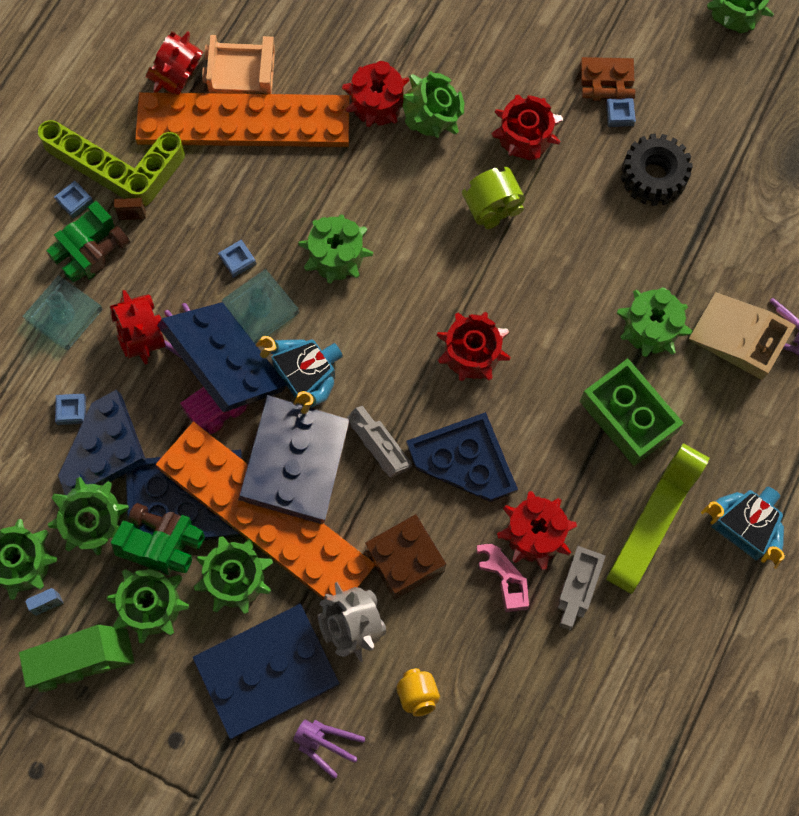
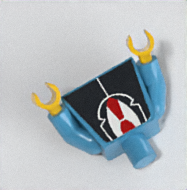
[256,336,343,414]
[701,487,784,569]

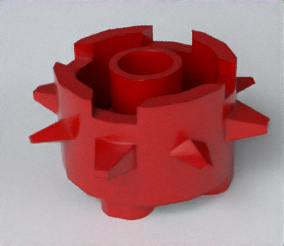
[145,31,203,95]
[342,61,410,127]
[491,94,563,161]
[110,290,166,365]
[436,312,511,381]
[497,491,577,570]

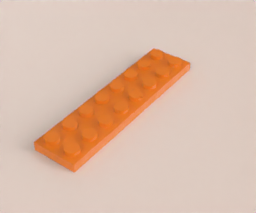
[136,92,350,147]
[156,421,375,600]

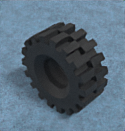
[621,134,693,206]

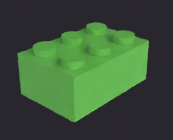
[580,358,684,466]

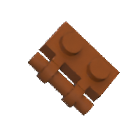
[580,57,635,101]

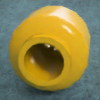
[396,668,440,717]

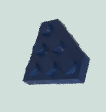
[58,390,147,495]
[406,412,518,502]

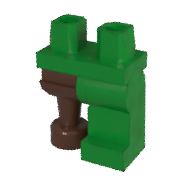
[46,201,130,283]
[111,503,205,575]

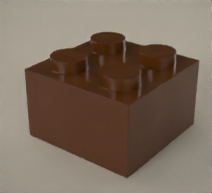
[365,514,446,600]

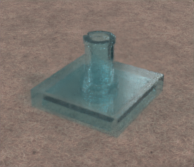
[221,269,299,344]
[22,275,103,351]

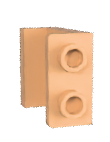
[202,35,275,94]

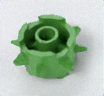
[707,0,774,33]
[403,71,465,138]
[298,214,373,284]
[617,287,692,357]
[48,477,129,555]
[0,519,57,600]
[194,536,273,614]
[107,568,189,643]

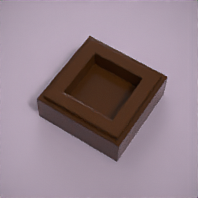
[114,198,146,220]

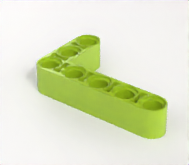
[38,120,185,206]
[606,443,710,594]

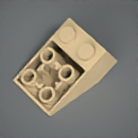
[688,292,796,380]

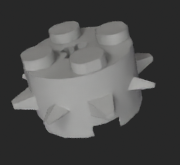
[318,582,386,662]

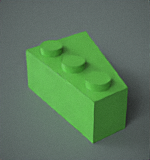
[19,625,135,692]

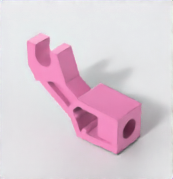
[476,544,529,612]

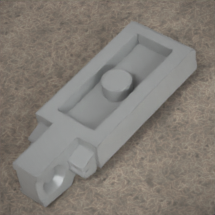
[347,406,412,478]
[558,546,605,630]

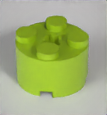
[462,167,525,229]

